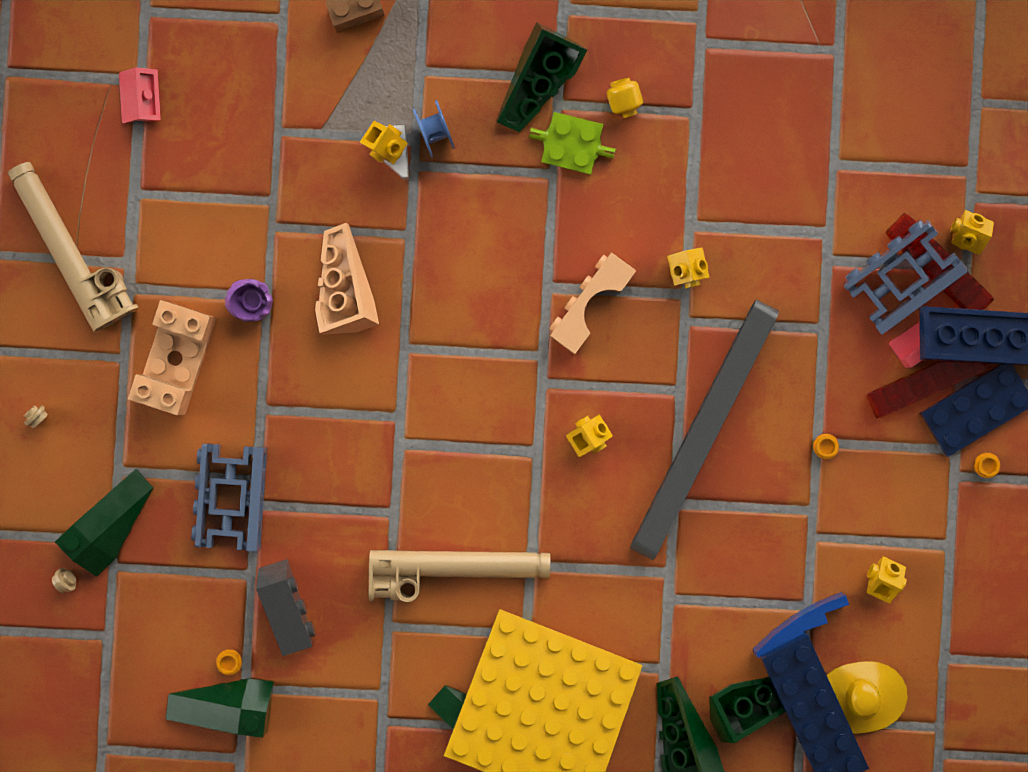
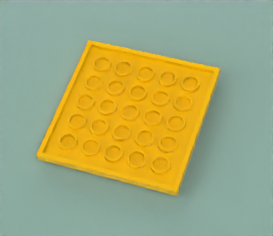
[443,609,643,772]

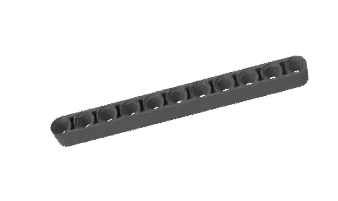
[630,299,779,560]

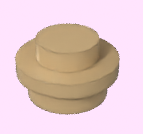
[24,405,48,429]
[52,568,76,593]

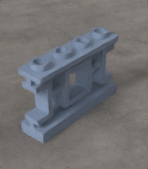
[844,220,968,335]
[191,443,267,552]

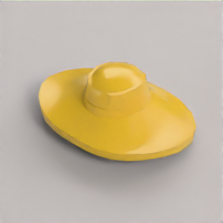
[827,661,908,734]

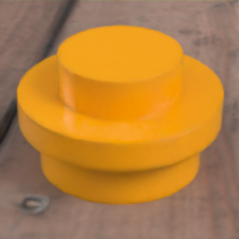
[813,434,839,459]
[974,453,1000,478]
[216,649,242,675]

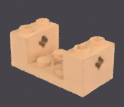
[128,300,217,415]

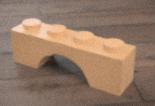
[549,252,636,354]

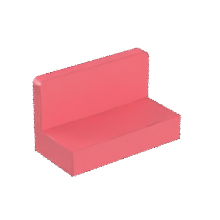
[119,67,161,124]
[889,321,922,368]

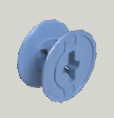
[413,100,455,158]

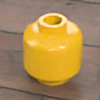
[607,77,643,118]

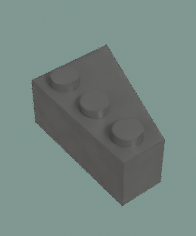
[256,559,316,656]

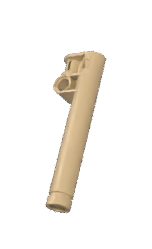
[7,162,139,332]
[369,550,550,602]

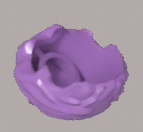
[225,279,273,322]

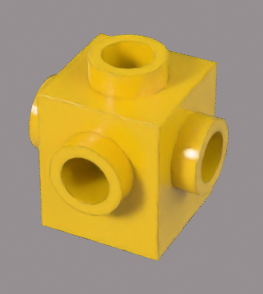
[360,121,408,165]
[950,210,994,255]
[667,247,710,288]
[566,414,613,457]
[866,556,907,604]

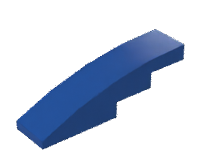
[753,592,849,658]

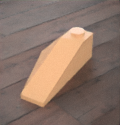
[315,223,379,335]

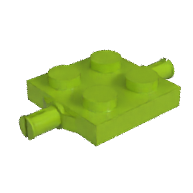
[529,112,616,175]

